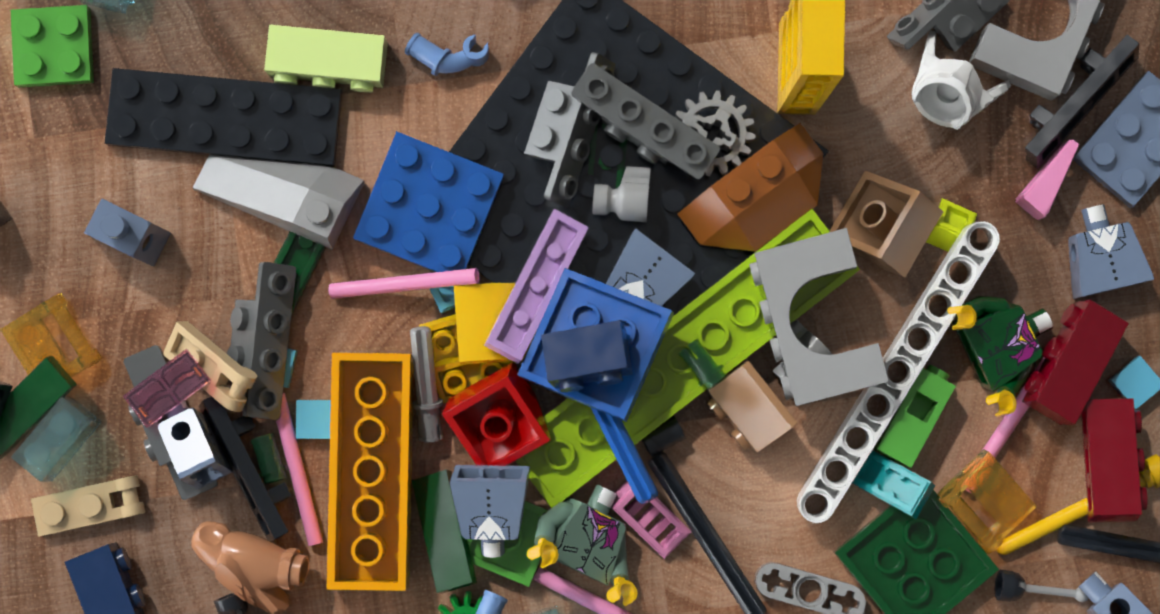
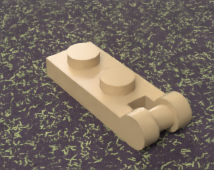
[163,321,257,412]
[31,475,145,537]

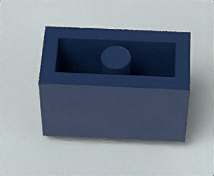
[541,320,633,392]
[64,542,146,614]

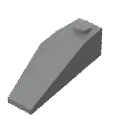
[193,154,365,250]

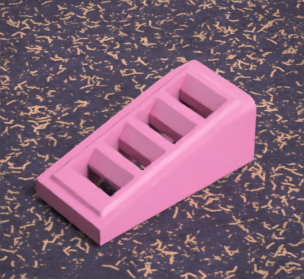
[1015,140,1079,220]
[611,480,691,559]

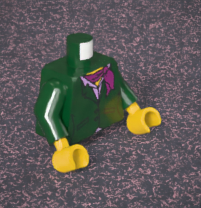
[947,296,1053,417]

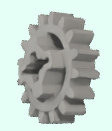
[675,91,755,176]

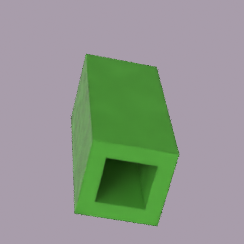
[873,365,956,468]

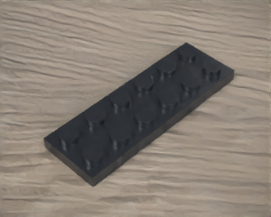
[104,68,343,167]

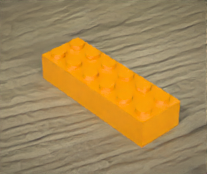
[327,352,414,591]

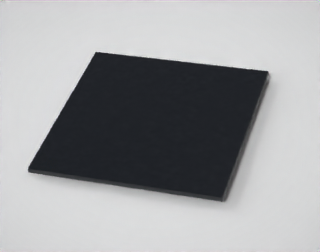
[449,0,829,316]

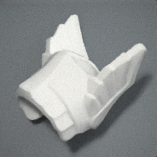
[912,30,1011,130]

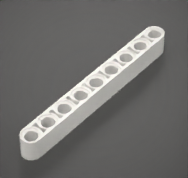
[797,221,1000,523]

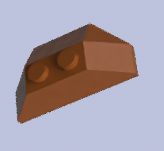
[677,123,823,252]

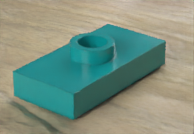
[852,450,936,519]

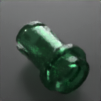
[678,339,727,391]
[250,433,288,485]

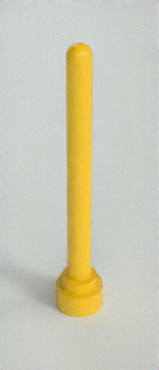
[996,454,1160,555]

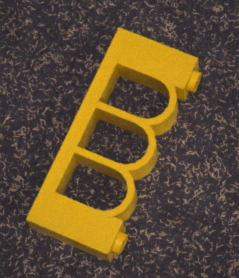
[777,0,845,115]

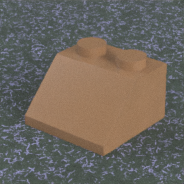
[830,170,943,278]
[706,361,798,453]

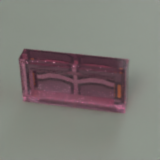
[123,348,212,428]

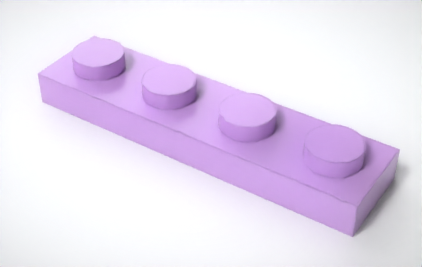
[484,209,589,364]

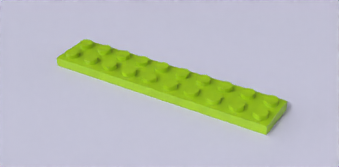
[515,209,860,508]

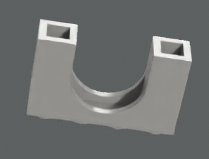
[969,0,1105,101]
[749,228,889,406]

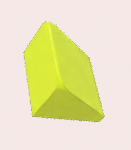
[926,198,977,252]

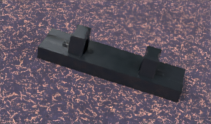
[1025,35,1139,169]
[198,396,291,542]

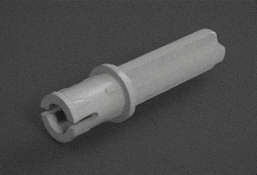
[410,326,444,443]

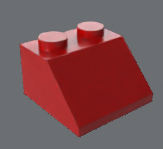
[442,361,551,466]

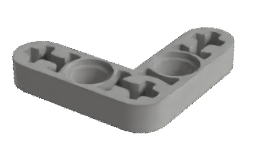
[754,562,866,614]

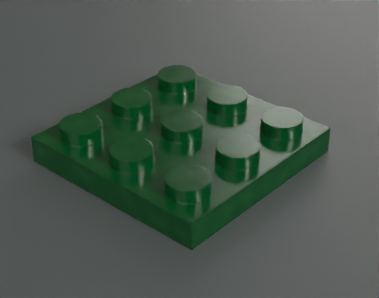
[833,490,999,614]

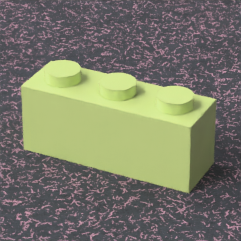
[264,24,388,92]

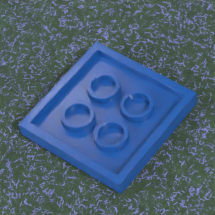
[353,131,504,272]
[517,268,674,422]

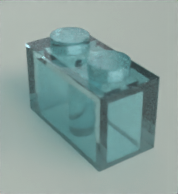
[11,397,102,482]

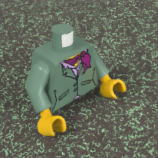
[527,484,638,606]

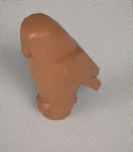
[191,521,309,614]

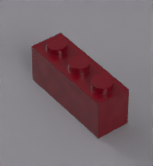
[1022,300,1129,425]
[1081,398,1148,522]

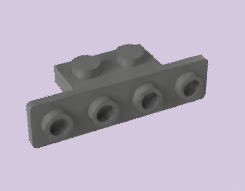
[887,0,1010,52]
[524,52,616,208]
[571,63,720,180]
[227,262,296,420]
[123,345,218,500]

